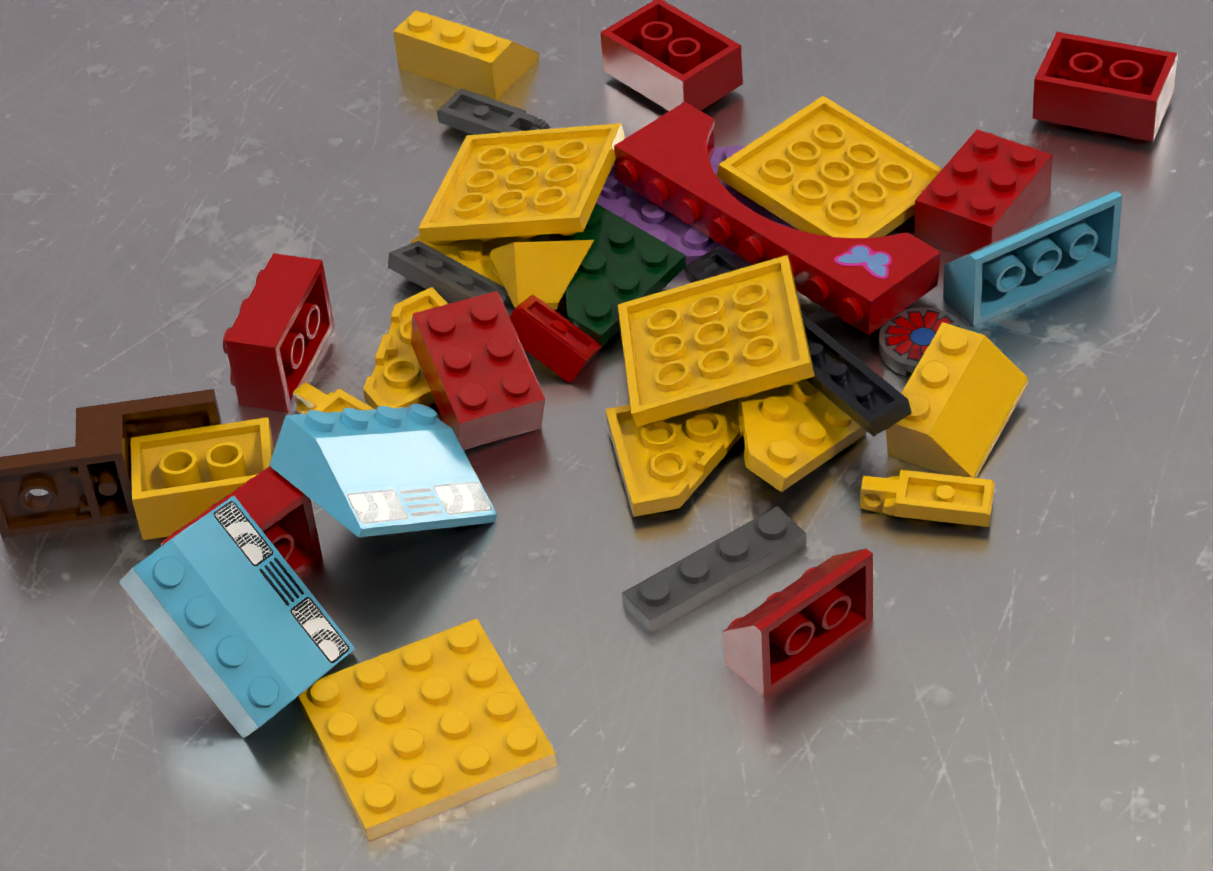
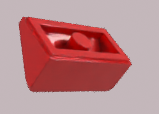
[509,295,602,383]

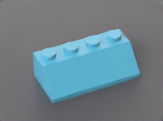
[943,191,1122,327]

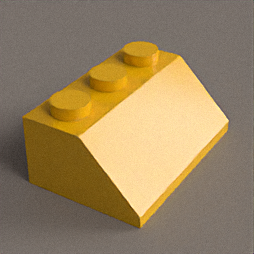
[393,10,539,100]
[886,322,1028,478]
[131,417,274,540]

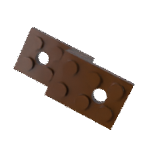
[0,389,222,537]

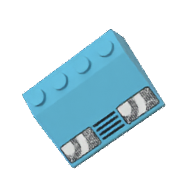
[269,404,497,537]
[119,496,355,739]

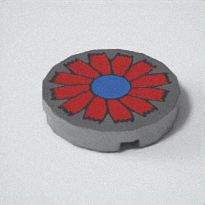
[879,307,966,376]

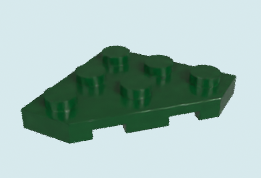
[560,203,686,347]

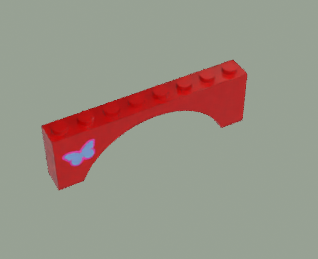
[614,102,941,335]

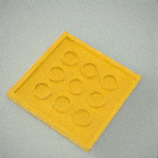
[717,96,942,238]
[418,123,625,243]
[617,255,815,427]
[297,618,557,842]

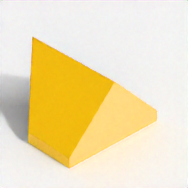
[490,240,594,310]

